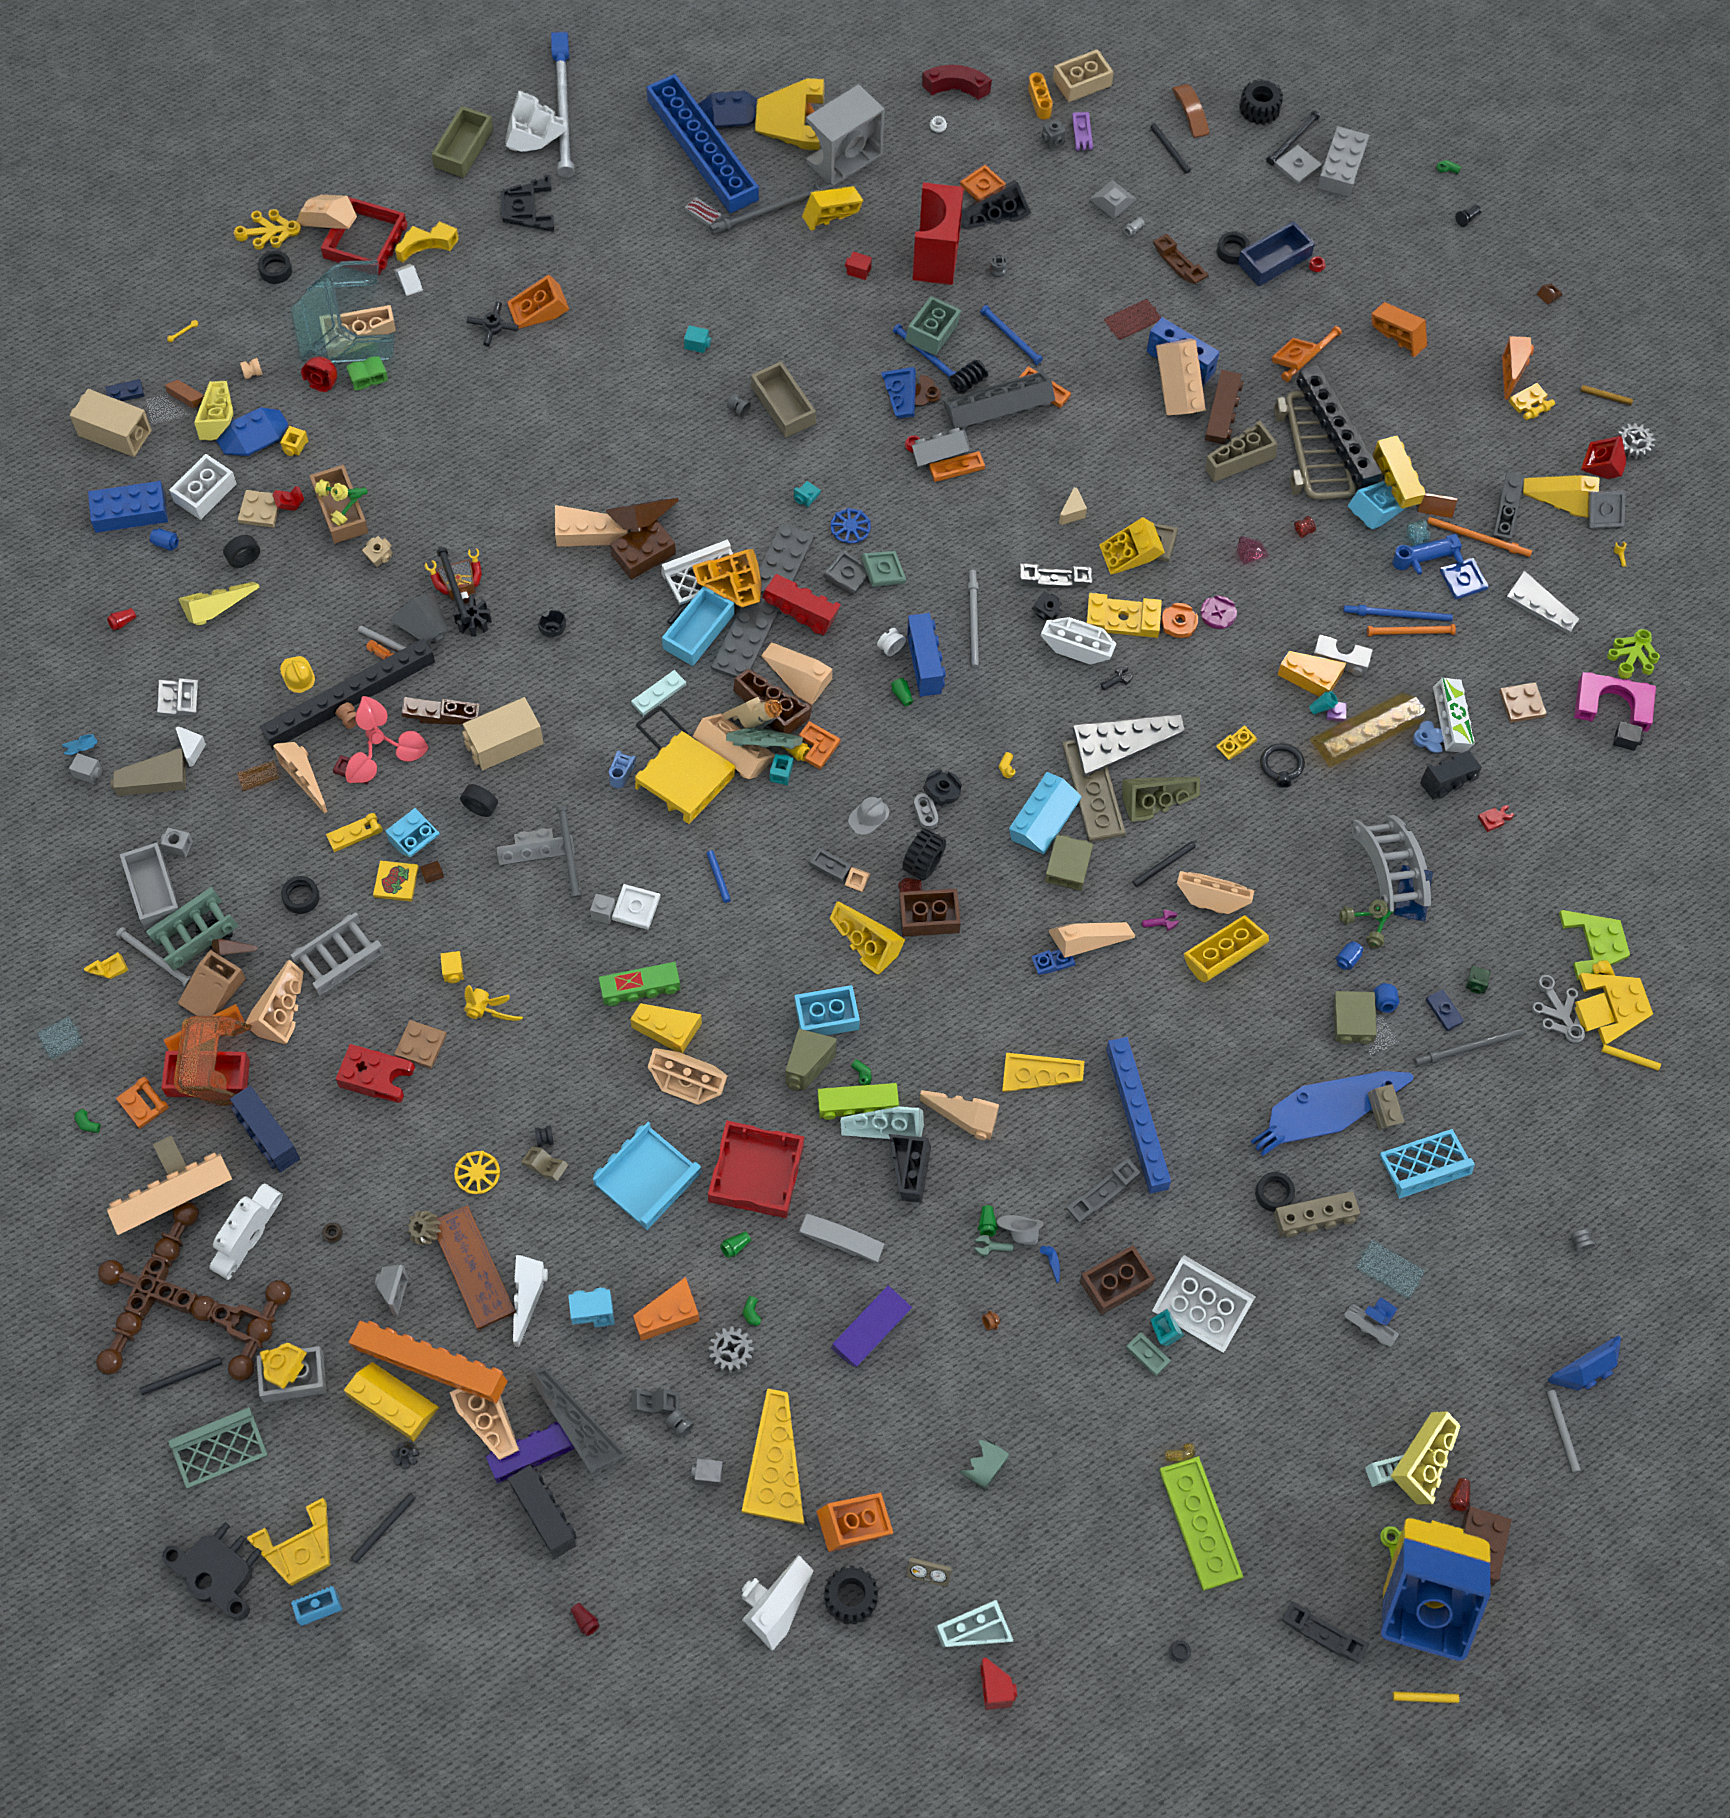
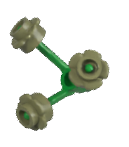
[1339,899,1393,949]

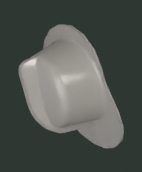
[848,797,889,835]
[997,1215,1044,1245]

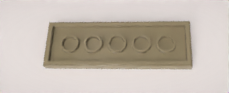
[1062,740,1126,842]

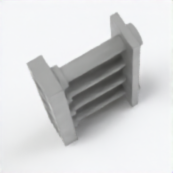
[291,912,384,996]

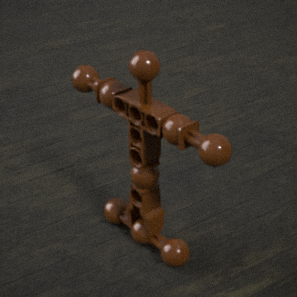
[96,1201,291,1381]

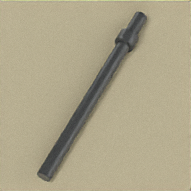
[1414,1028,1525,1066]

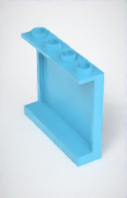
[593,1122,702,1230]

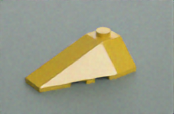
[1523,475,1599,518]

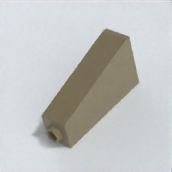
[111,748,186,796]

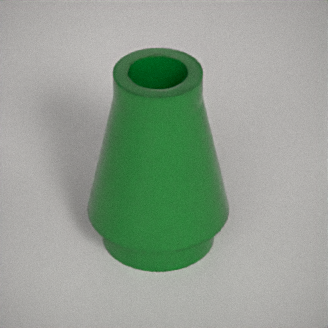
[891,678,914,707]
[978,1205,998,1237]
[720,1231,751,1258]

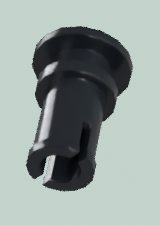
[1455,205,1481,227]

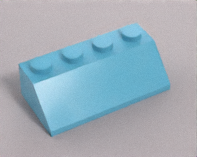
[1009,772,1082,854]

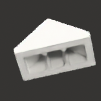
[394,264,423,296]
[176,727,206,767]

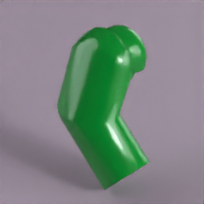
[1436,160,1461,174]
[74,1109,101,1133]

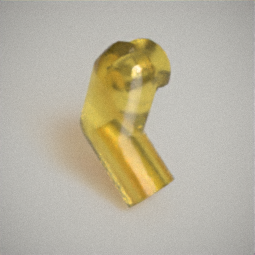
[1166,1443,1196,1461]

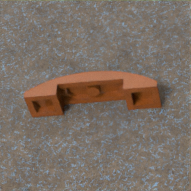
[1172,84,1209,138]

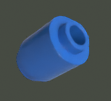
[150,528,179,551]
[1336,941,1363,970]

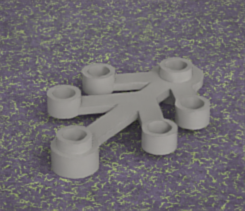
[1532,975,1585,1043]

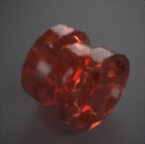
[1294,516,1316,538]

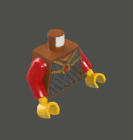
[424,548,482,604]

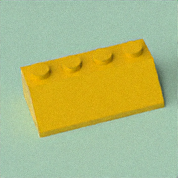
[344,1362,439,1442]

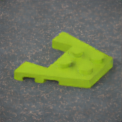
[1559,910,1630,981]

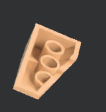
[273,742,328,814]
[920,1090,999,1140]

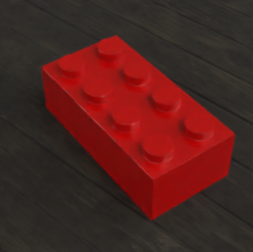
[161,1051,250,1098]

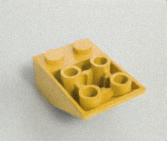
[1099,517,1165,575]

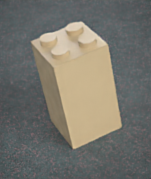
[70,389,152,457]
[462,697,544,771]

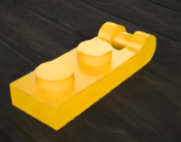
[326,813,383,852]

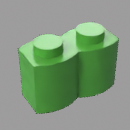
[346,356,388,390]

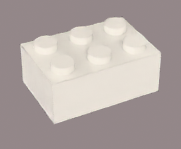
[169,454,237,520]

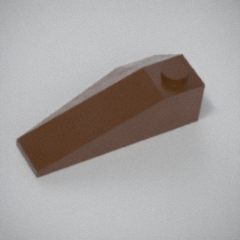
[606,498,679,532]

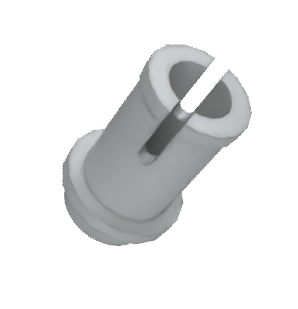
[1123,217,1145,237]

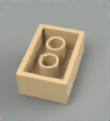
[1053,49,1113,102]

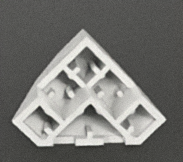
[506,91,567,152]

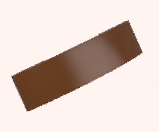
[1153,234,1209,284]

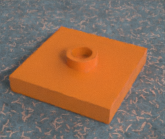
[960,165,1006,201]
[1271,338,1320,370]

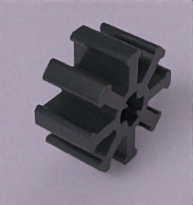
[453,596,492,637]

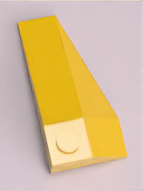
[830,902,905,974]

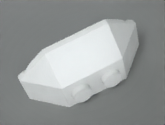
[1041,617,1116,664]

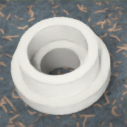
[930,116,947,132]

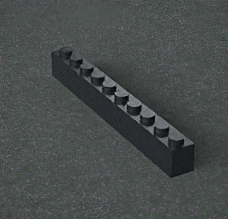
[260,638,435,750]

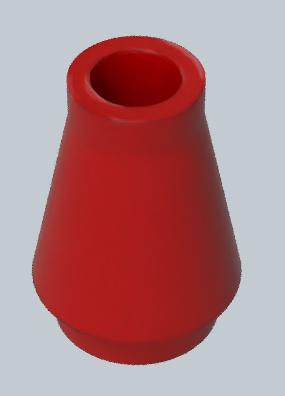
[107,608,136,630]

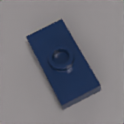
[1426,989,1464,1031]

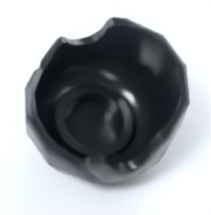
[538,610,566,638]

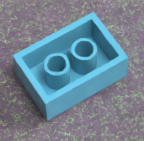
[795,985,860,1036]

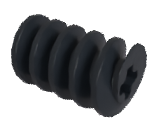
[949,360,989,393]

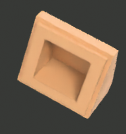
[845,867,870,892]

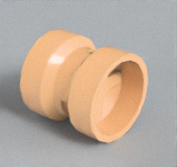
[240,358,263,380]

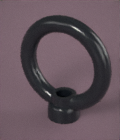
[1260,743,1305,788]

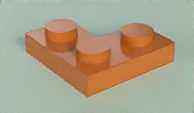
[799,721,841,770]

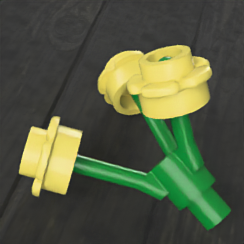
[315,479,368,526]

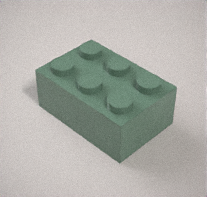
[905,296,961,356]

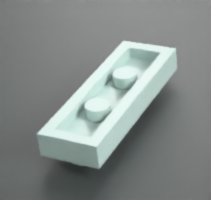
[631,670,686,716]

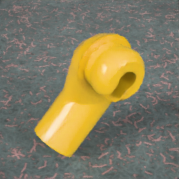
[999,752,1015,778]

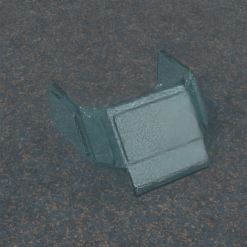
[291,260,395,362]

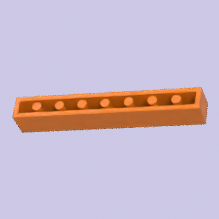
[348,1321,508,1404]

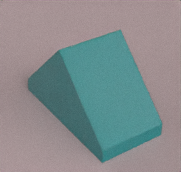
[1150,1309,1185,1347]

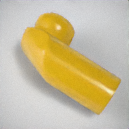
[1592,960,1615,976]

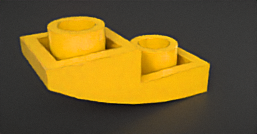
[1216,725,1257,760]

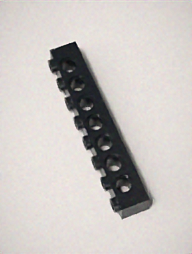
[1296,365,1382,489]

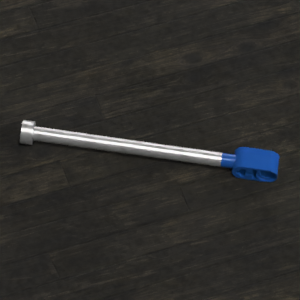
[551,32,574,177]

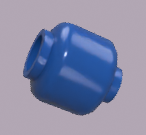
[1373,983,1400,1013]

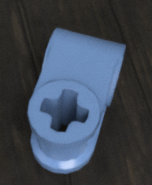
[609,751,637,788]

